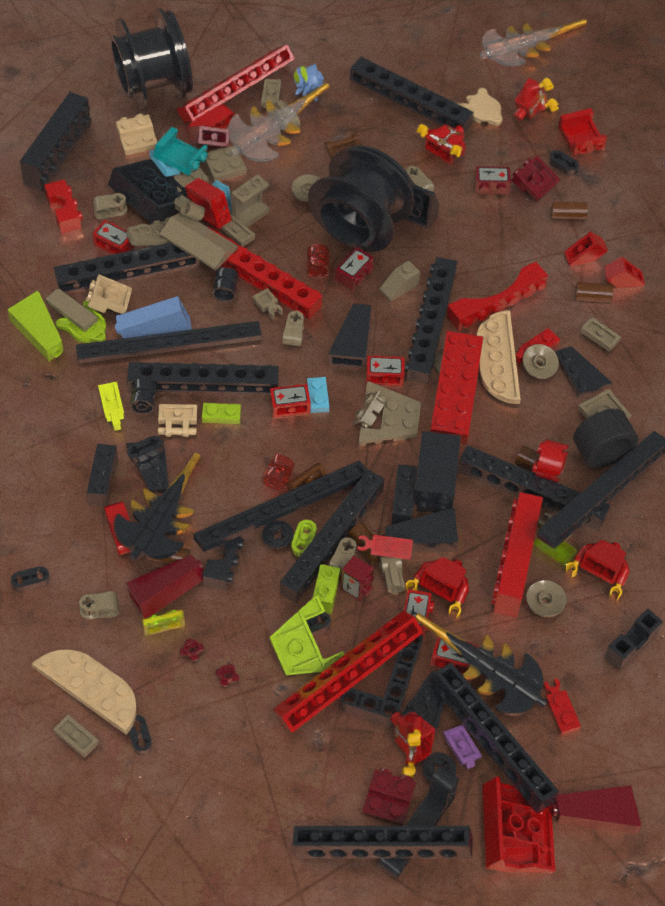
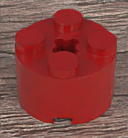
[532,439,569,483]

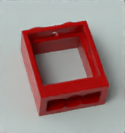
[185,178,232,229]

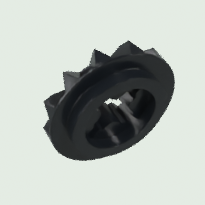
[262,521,293,550]
[423,753,457,782]

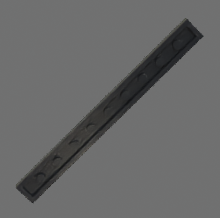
[76,321,262,364]
[193,461,367,552]

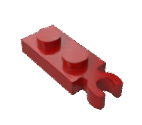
[357,535,413,560]
[543,678,581,735]

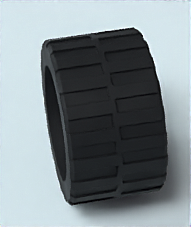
[573,408,639,468]

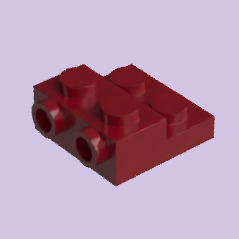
[511,156,560,202]
[362,768,416,826]

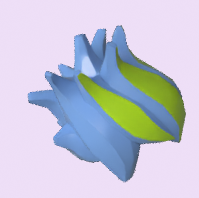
[293,64,327,101]

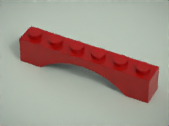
[446,261,548,331]

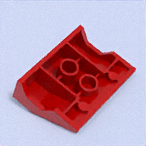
[482,776,556,873]

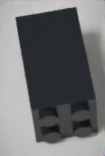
[413,431,461,513]

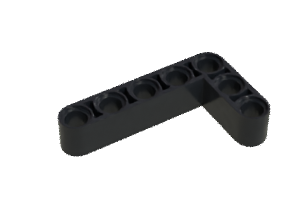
[340,634,423,726]
[378,766,459,879]

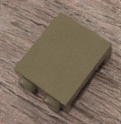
[231,175,269,228]

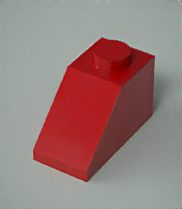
[564,231,608,266]
[605,257,645,288]

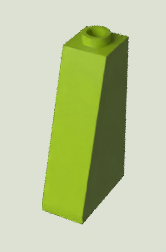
[7,291,64,361]

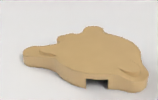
[459,88,502,126]

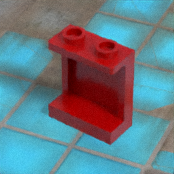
[558,108,607,155]

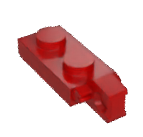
[515,328,561,365]

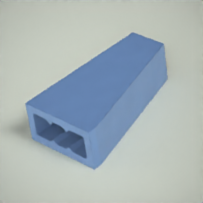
[115,296,192,338]

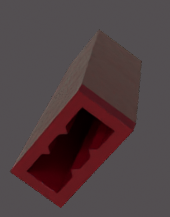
[126,554,204,620]
[551,785,642,834]

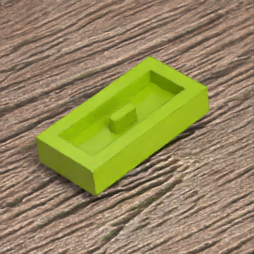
[202,403,241,424]

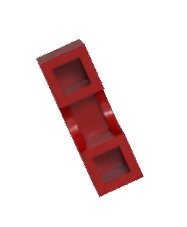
[44,179,83,234]

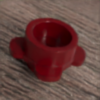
[180,639,204,661]
[215,664,239,687]

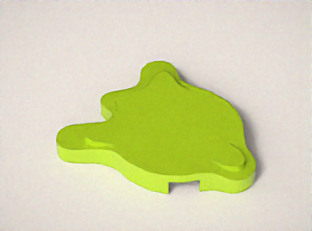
[56,301,106,343]

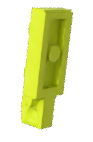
[98,382,124,431]

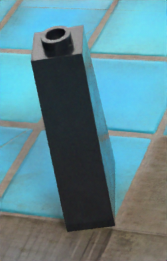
[328,303,371,369]
[381,508,458,553]

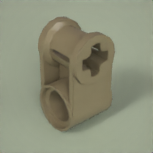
[406,166,434,192]
[93,193,128,219]
[282,311,304,347]
[329,538,357,576]
[79,591,119,620]

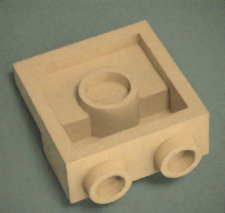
[116,114,157,155]
[85,274,132,314]

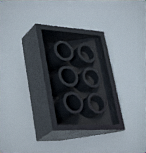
[108,159,188,224]
[405,184,439,230]

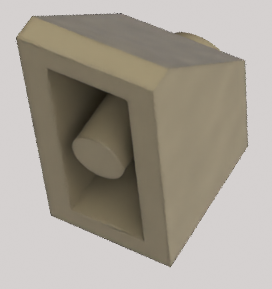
[380,261,420,302]

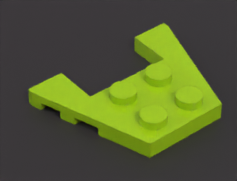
[269,595,345,676]

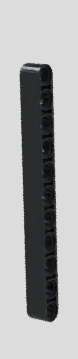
[537,431,665,549]

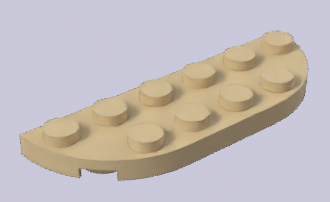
[477,310,521,404]
[32,650,137,735]

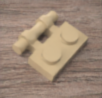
[158,404,197,437]

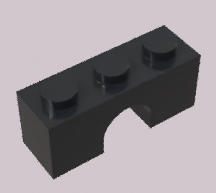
[87,444,118,507]
[391,464,417,525]
[203,535,245,591]
[604,609,663,671]

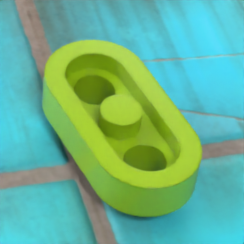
[291,520,317,557]

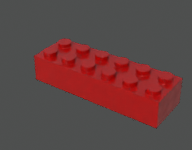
[430,331,484,445]
[491,492,543,618]

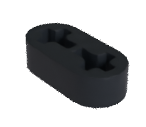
[549,150,579,176]
[127,436,164,463]
[11,566,50,592]
[306,612,331,637]
[129,715,152,755]

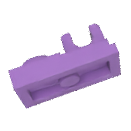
[444,725,481,769]

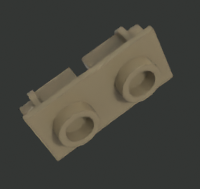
[353,391,386,428]

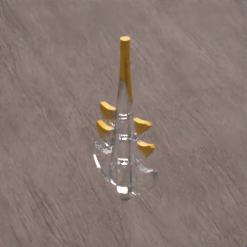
[480,19,587,66]
[228,82,329,162]

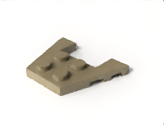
[359,381,421,446]

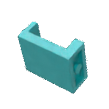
[153,127,208,176]

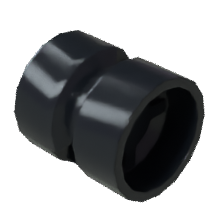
[212,267,239,302]
[130,379,157,414]

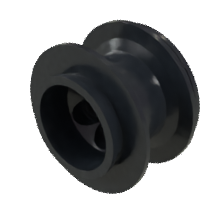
[110,8,193,110]
[308,145,415,252]

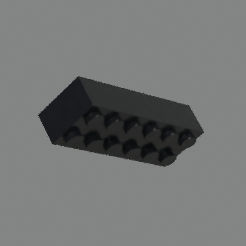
[20,92,92,191]

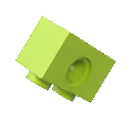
[313,564,340,614]

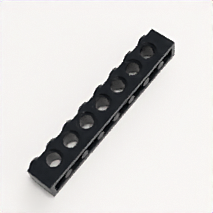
[350,57,474,133]
[54,243,200,293]
[404,257,457,385]
[127,362,279,395]
[457,445,610,532]
[280,470,384,603]
[431,663,559,814]
[292,826,473,859]

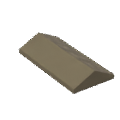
[160,213,238,270]

